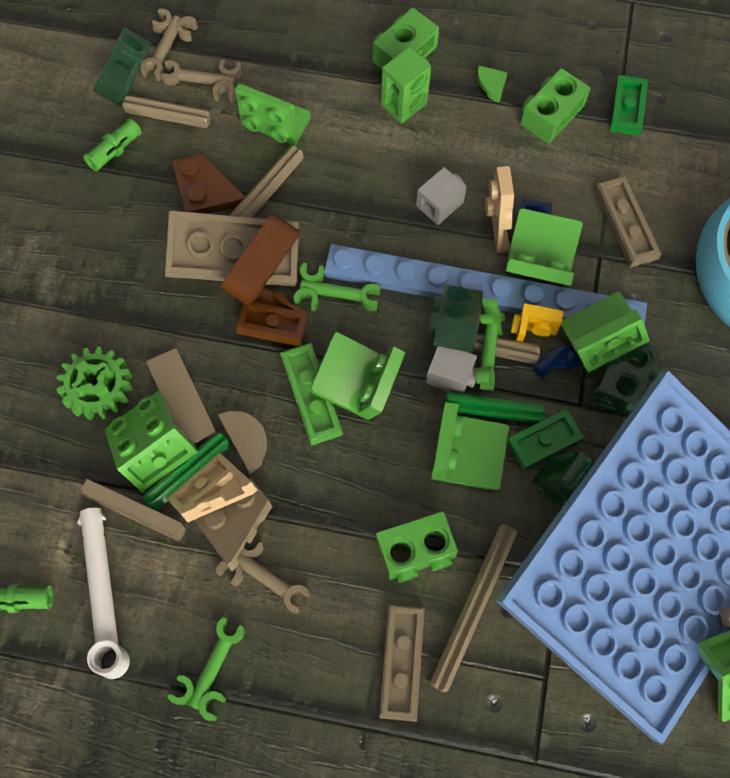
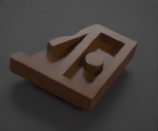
[172,154,244,214]
[236,287,308,346]

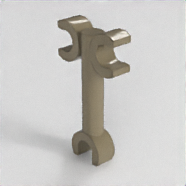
[140,9,198,81]
[161,59,242,103]
[215,542,310,614]

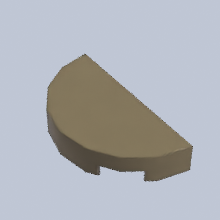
[218,411,268,474]

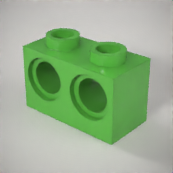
[381,47,431,124]
[520,68,591,144]
[375,511,458,582]

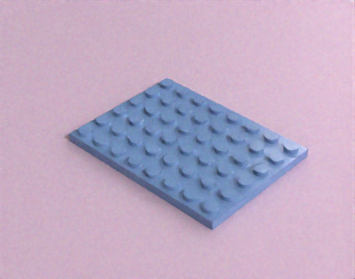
[495,371,730,745]

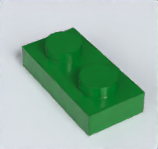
[609,75,648,136]
[507,409,585,471]

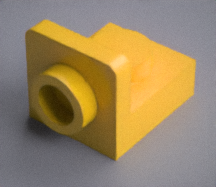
[511,303,564,342]

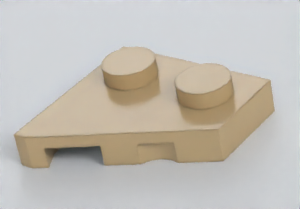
[485,166,514,253]
[167,452,257,522]

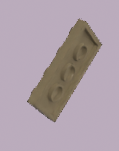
[165,211,299,287]

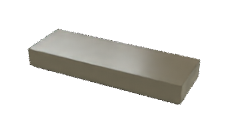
[594,176,662,268]
[146,348,216,446]
[81,479,186,541]
[379,605,425,722]

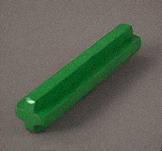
[445,392,545,423]
[142,432,230,511]

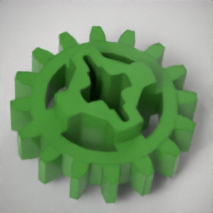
[56,346,133,420]

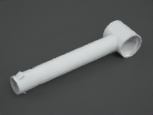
[77,508,130,679]

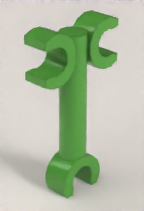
[294,263,380,311]
[476,299,505,390]
[168,617,245,721]

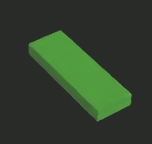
[280,343,343,446]

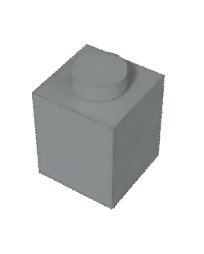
[416,167,467,225]
[426,342,478,394]

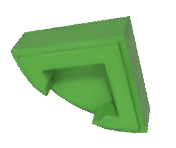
[477,66,508,102]

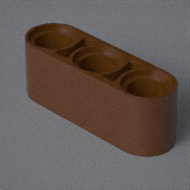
[221,213,301,307]

